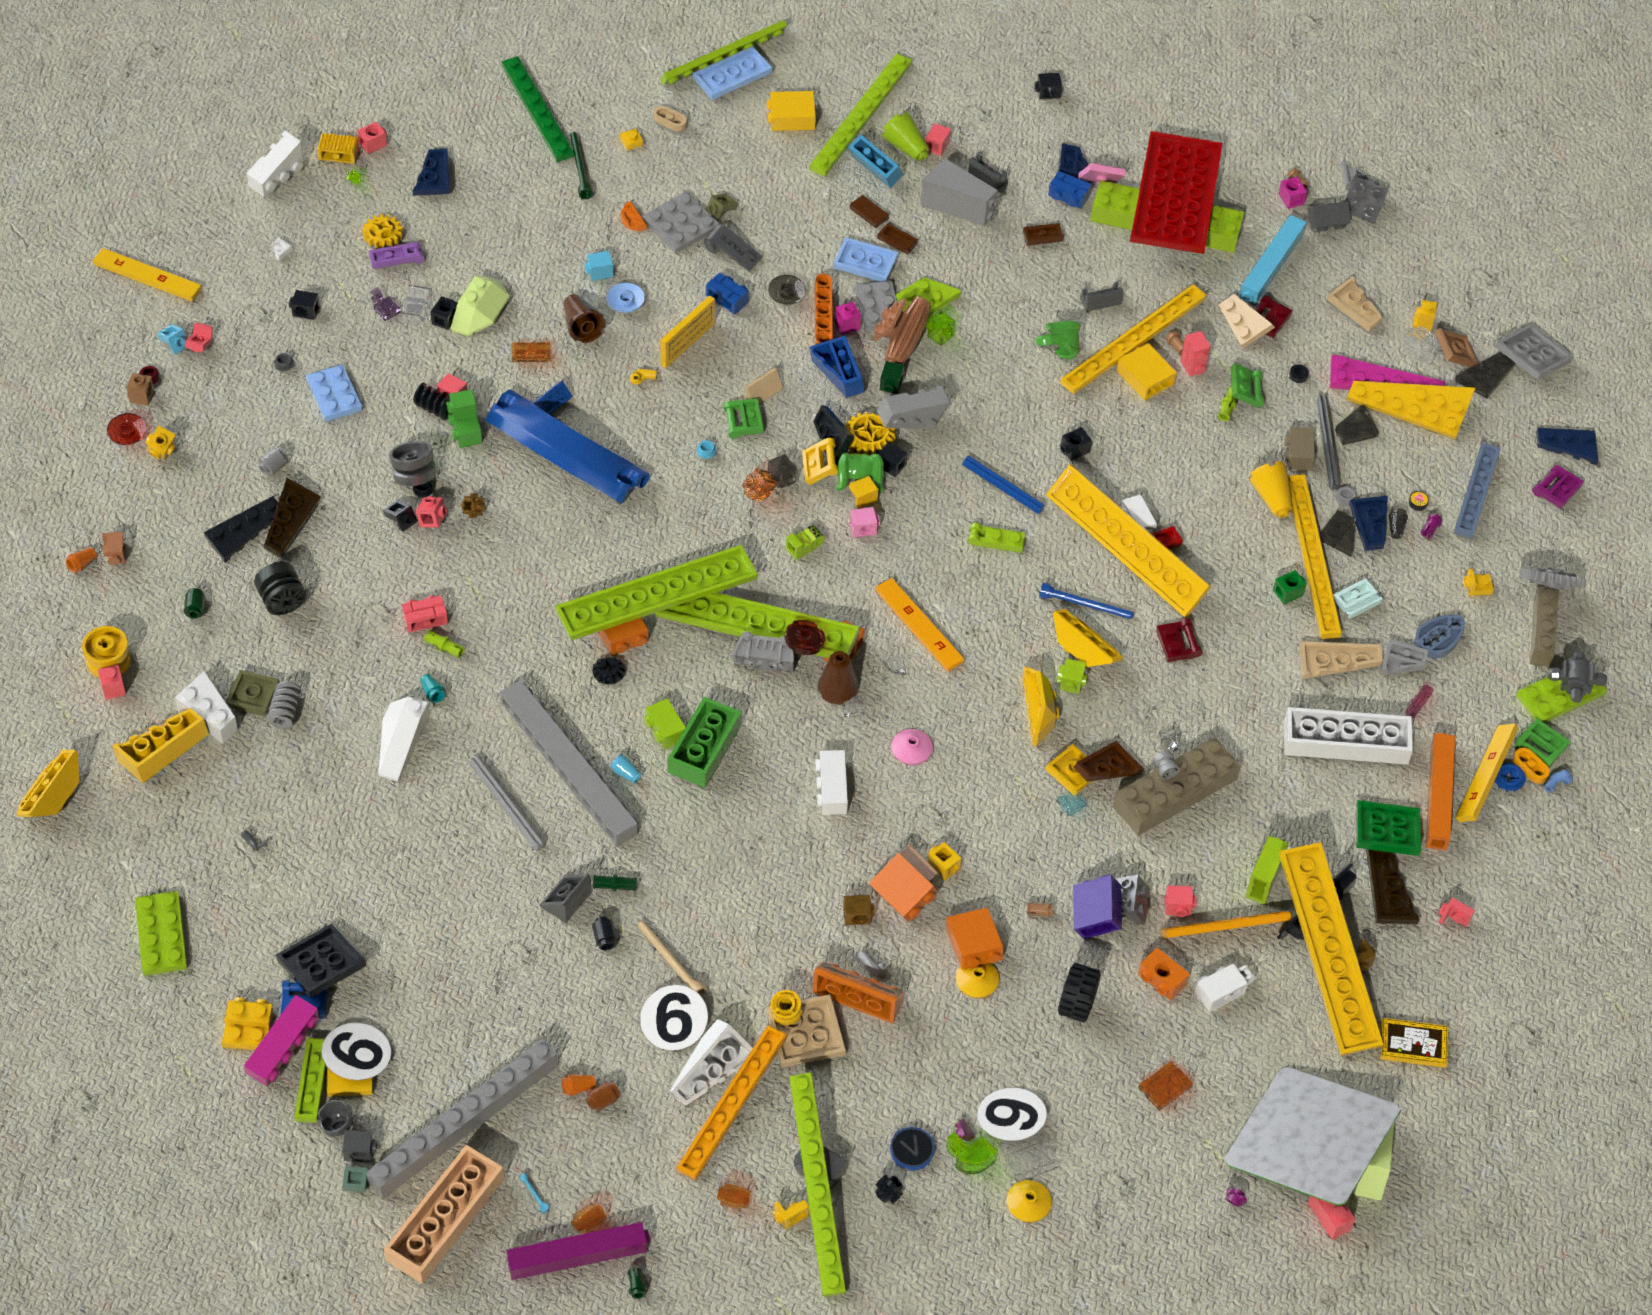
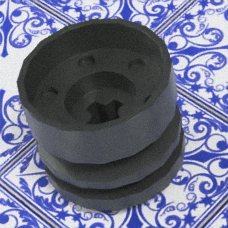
[254,561,307,616]

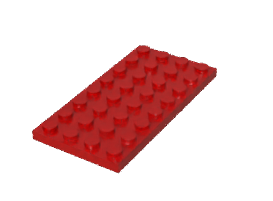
[1130,131,1223,254]

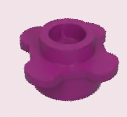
[1225,1188,1247,1208]

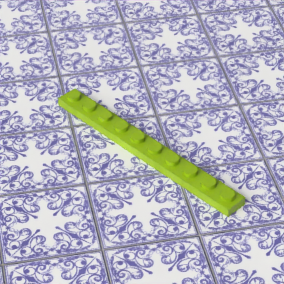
[809,53,912,177]
[789,1072,846,1297]

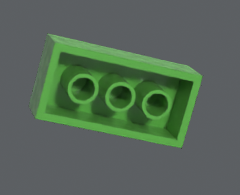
[667,697,741,788]

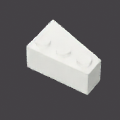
[175,671,238,744]

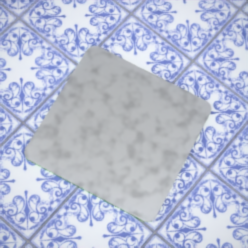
[1225,1067,1400,1205]

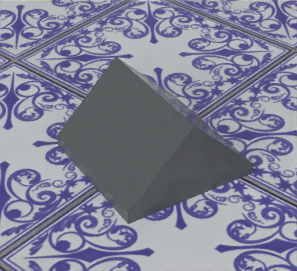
[539,874,592,923]

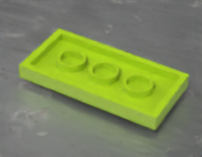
[1516,677,1607,723]
[135,891,187,976]

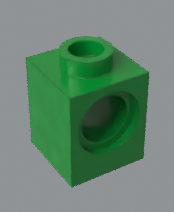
[1273,570,1306,605]

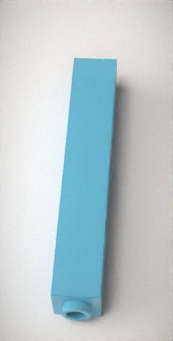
[1239,215,1307,305]

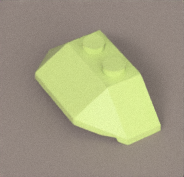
[451,276,510,336]

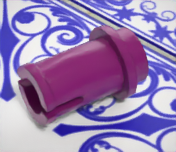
[1420,514,1442,539]

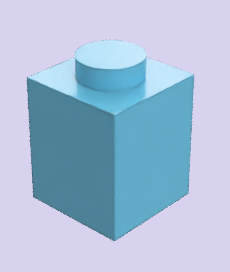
[584,251,613,281]

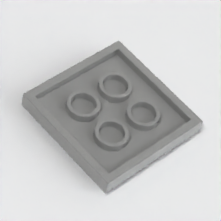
[642,191,720,254]
[1495,324,1574,380]

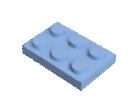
[833,237,898,282]
[306,364,362,422]

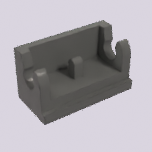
[968,153,1008,190]
[1080,281,1123,312]

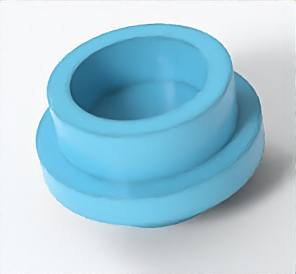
[697,440,716,459]

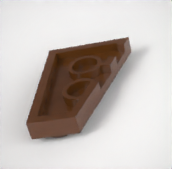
[1074,741,1144,782]

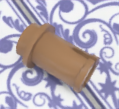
[1287,168,1309,189]
[1166,331,1184,356]
[1027,902,1053,919]

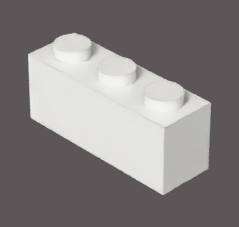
[815,750,848,815]

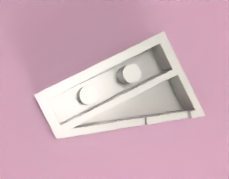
[247,131,304,197]

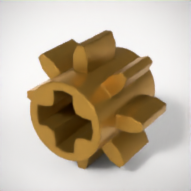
[461,493,486,518]

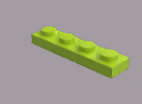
[294,1038,326,1123]

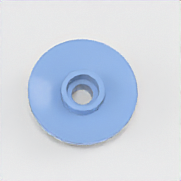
[607,283,645,313]

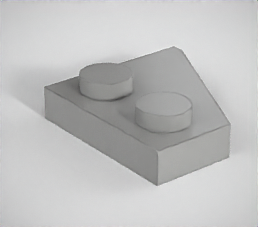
[1380,639,1429,675]

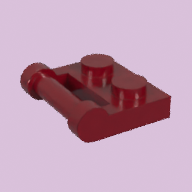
[1255,295,1293,339]
[1156,618,1203,663]

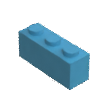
[848,134,903,188]

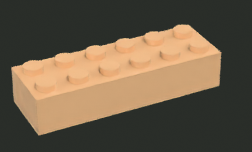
[384,1145,504,1284]

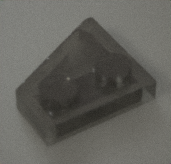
[1335,405,1379,445]
[1319,509,1355,557]

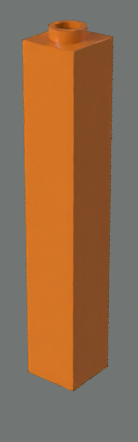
[1425,733,1455,850]

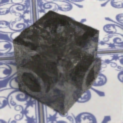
[767,454,798,489]

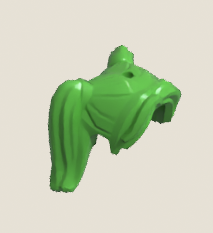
[1036,321,1081,359]
[835,453,884,492]

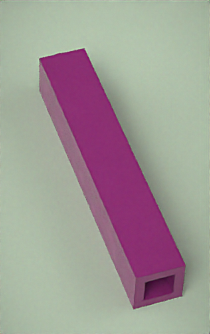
[506,1222,650,1280]

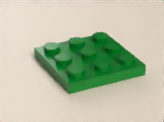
[1356,800,1421,856]

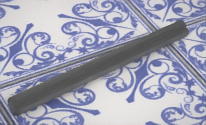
[1316,395,1340,490]

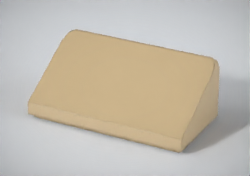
[745,368,783,404]

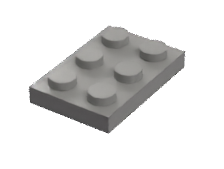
[854,281,897,332]

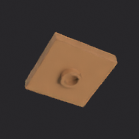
[1435,328,1479,368]

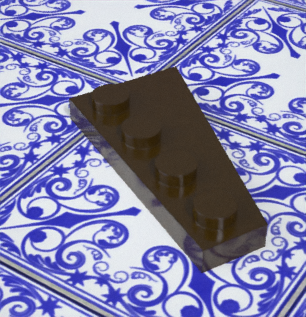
[264,477,321,557]
[1366,849,1420,924]

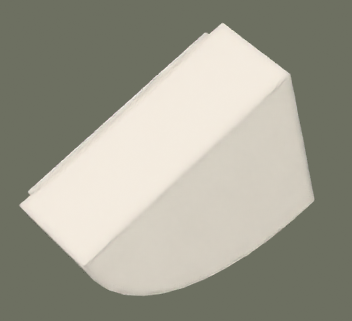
[274,237,293,261]

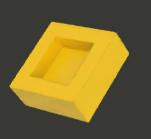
[619,128,643,150]

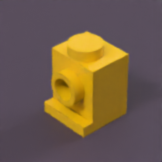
[1412,300,1437,331]
[928,842,962,881]

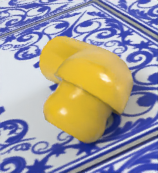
[630,369,657,385]

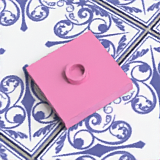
[1078,163,1126,183]

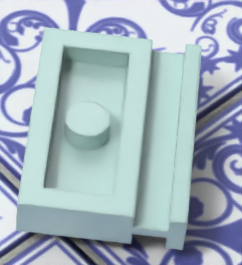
[1333,578,1383,619]

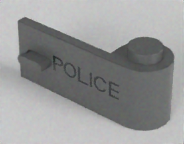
[704,225,763,272]

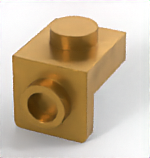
[1356,939,1376,973]

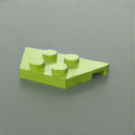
[895,277,962,316]

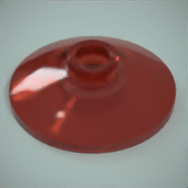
[107,413,147,445]

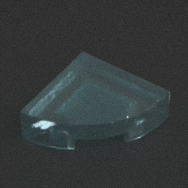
[1057,795,1086,816]

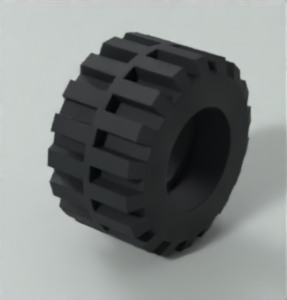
[1058,963,1101,1023]

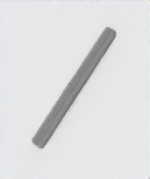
[470,756,544,851]

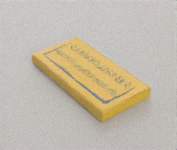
[660,296,715,368]

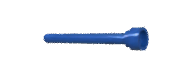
[1039,582,1134,619]

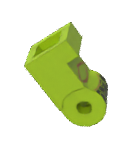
[785,525,825,560]

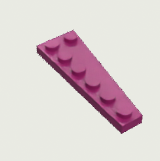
[1329,355,1445,390]

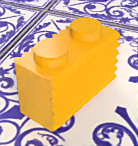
[317,133,359,164]

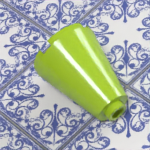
[881,111,929,161]

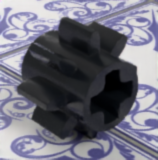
[875,1174,903,1204]

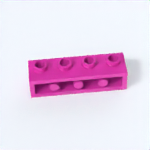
[244,995,319,1087]

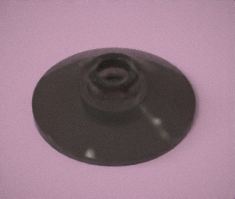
[768,275,806,305]

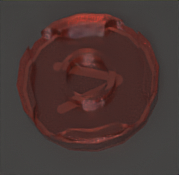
[784,620,826,655]

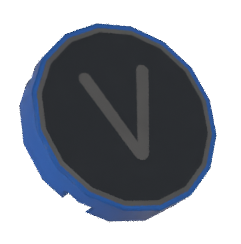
[890,1127,935,1171]

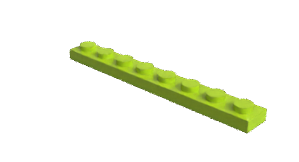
[660,20,788,85]

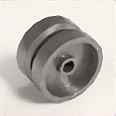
[389,441,437,486]

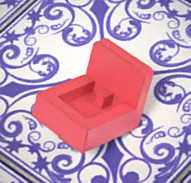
[185,322,213,352]

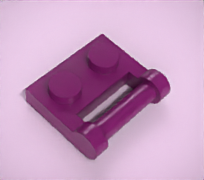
[1532,465,1584,509]

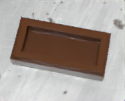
[849,195,889,228]
[877,223,918,255]

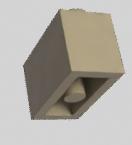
[1284,427,1315,471]

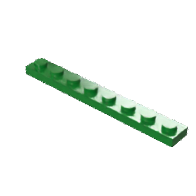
[501,56,574,162]

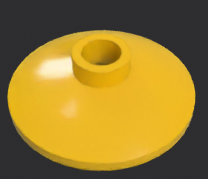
[956,963,999,998]
[1007,1180,1052,1222]

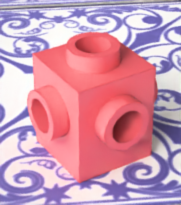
[416,496,447,528]

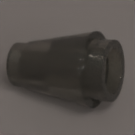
[1389,508,1408,539]

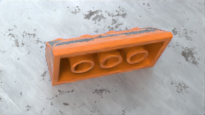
[813,961,904,1024]

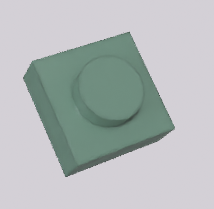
[342,1166,368,1193]

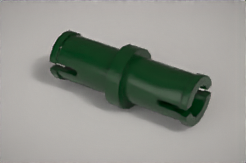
[593,874,637,892]

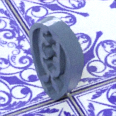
[1414,615,1465,659]

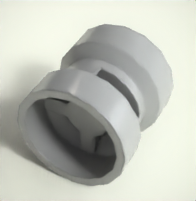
[1152,750,1180,780]

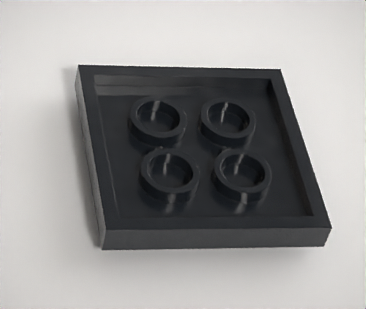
[276,923,366,998]

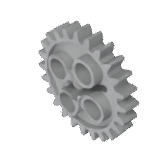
[1520,567,1587,590]

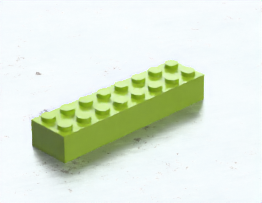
[1090,180,1244,253]

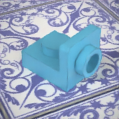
[157,324,187,354]

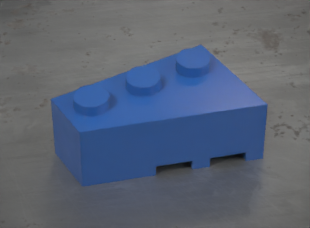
[809,336,865,398]

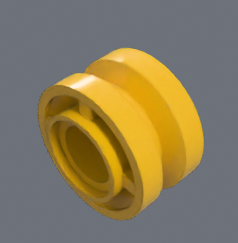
[770,990,803,1025]

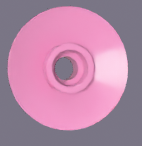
[891,729,933,765]

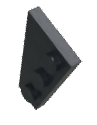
[813,405,854,466]

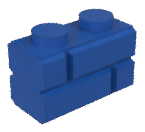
[1048,171,1092,209]
[706,273,749,315]

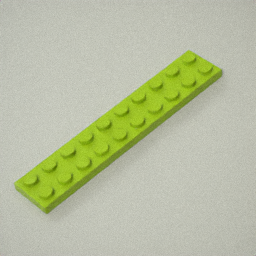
[555,545,758,641]
[656,593,860,658]

